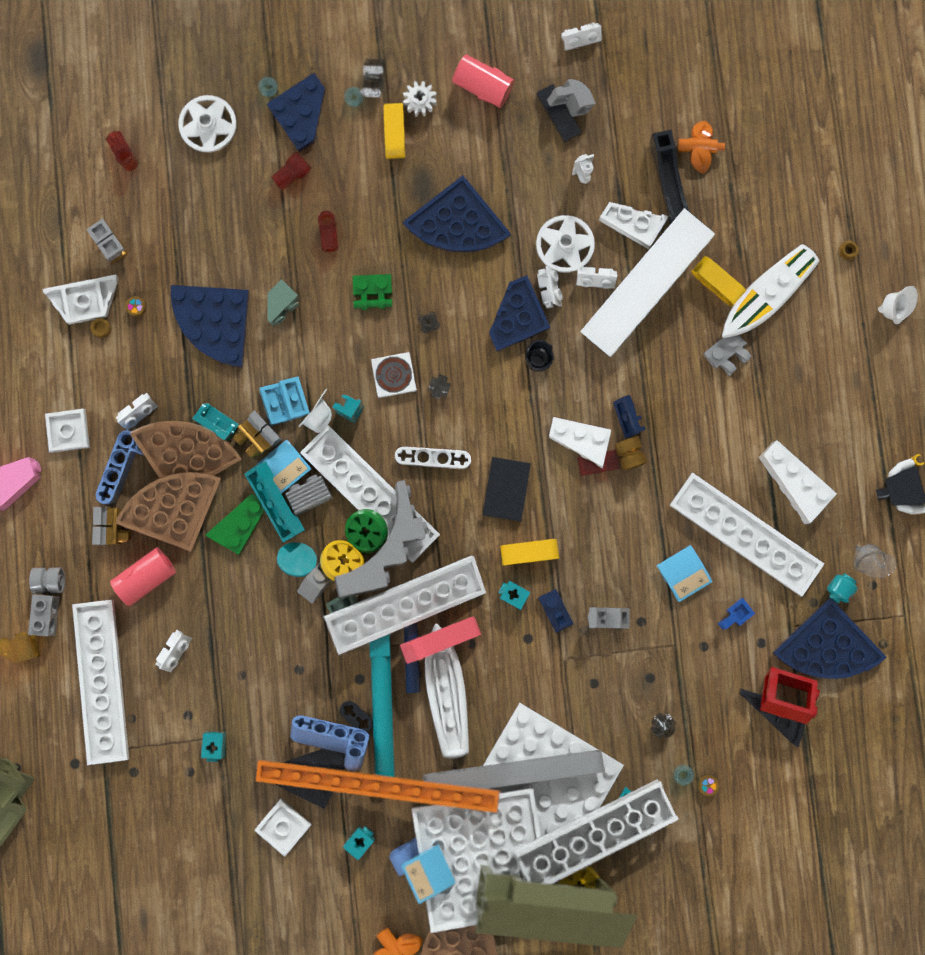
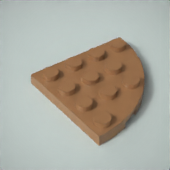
[130,421,242,478]
[115,472,221,552]
[421,925,498,955]

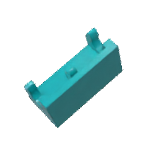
[332,395,364,423]
[192,403,239,442]

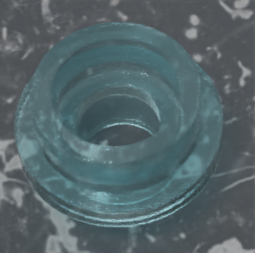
[258,77,278,97]
[344,87,364,107]
[673,765,694,785]

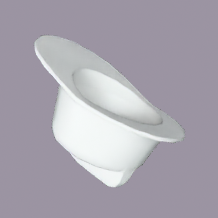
[878,286,918,324]
[299,388,332,433]

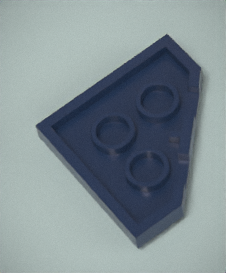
[267,73,325,152]
[489,275,551,352]

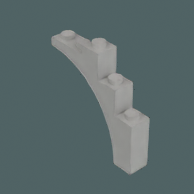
[334,480,428,599]

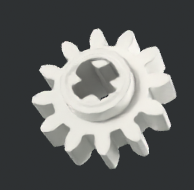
[403,81,437,117]

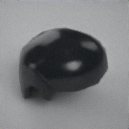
[525,340,555,372]

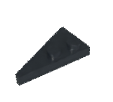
[739,688,805,747]

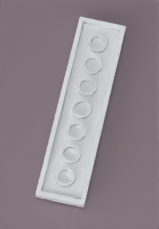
[300,425,440,563]
[669,473,824,597]
[324,555,486,655]
[72,600,129,765]

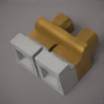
[86,218,129,264]
[233,410,282,459]
[92,507,131,546]

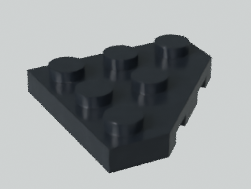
[275,749,346,809]

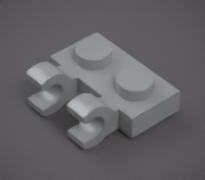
[703,335,752,376]

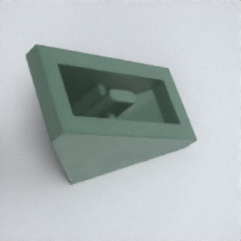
[326,595,359,614]

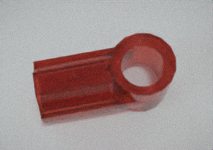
[105,131,138,171]
[271,152,311,191]
[318,211,339,252]

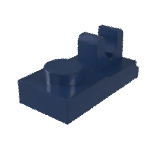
[613,395,645,439]
[538,589,573,633]

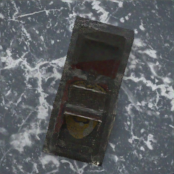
[361,58,384,98]

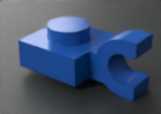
[717,598,755,630]

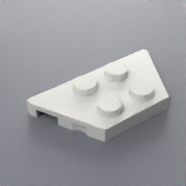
[43,275,119,325]

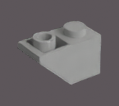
[297,563,332,604]

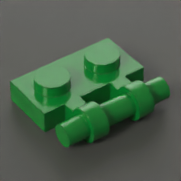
[352,274,393,310]

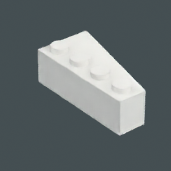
[759,440,837,524]

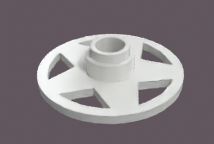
[179,95,237,152]
[536,215,595,273]

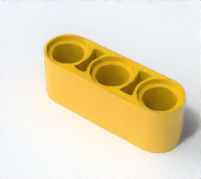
[384,103,405,159]
[691,256,746,307]
[500,539,559,566]

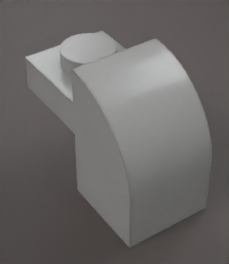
[547,79,596,117]
[588,607,630,628]

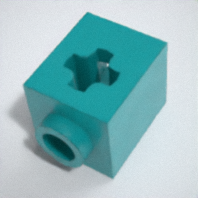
[498,581,530,610]
[201,731,227,762]
[343,825,375,860]

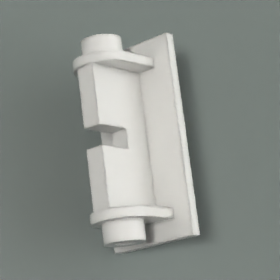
[561,22,602,51]
[572,154,594,183]
[537,266,563,308]
[576,266,617,289]
[116,393,158,431]
[156,630,192,672]

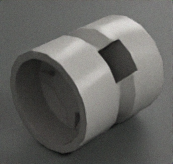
[29,567,65,593]

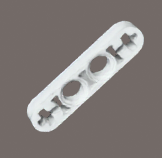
[395,447,471,469]

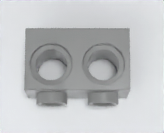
[28,594,60,636]

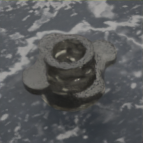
[418,312,440,334]

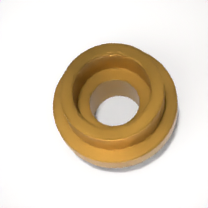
[839,241,859,260]

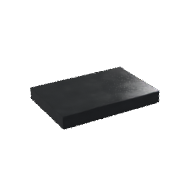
[483,457,531,522]

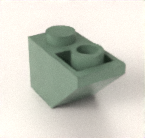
[268,279,300,327]

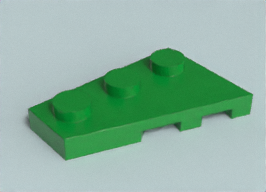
[205,494,265,555]

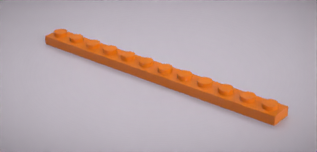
[256,760,500,813]

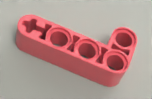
[400,616,481,664]

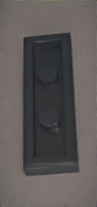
[536,84,581,143]

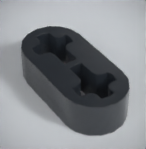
[340,700,373,732]

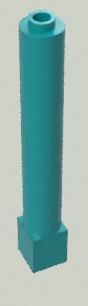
[369,634,395,777]

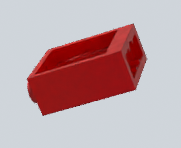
[760,667,819,725]

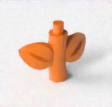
[678,121,725,174]
[373,928,423,955]

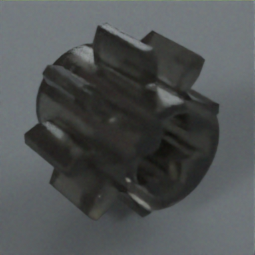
[428,374,451,400]
[650,713,676,739]

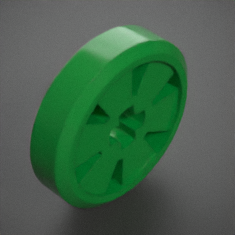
[345,509,388,553]

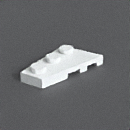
[599,202,669,249]
[549,417,611,468]

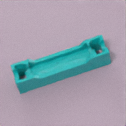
[244,462,305,543]

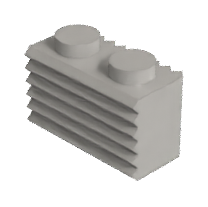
[285,475,333,516]

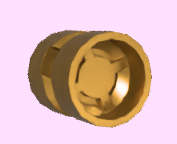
[615,436,648,471]

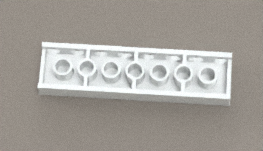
[580,208,715,357]
[512,780,679,884]

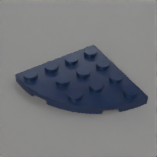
[402,175,511,253]
[171,285,249,368]
[772,598,887,679]

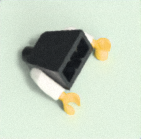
[876,454,925,515]

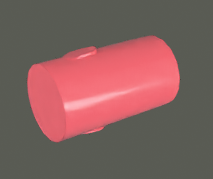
[452,54,515,108]
[110,547,176,606]

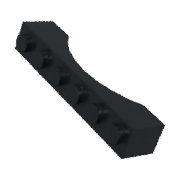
[649,129,690,225]

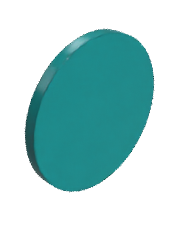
[277,542,317,577]

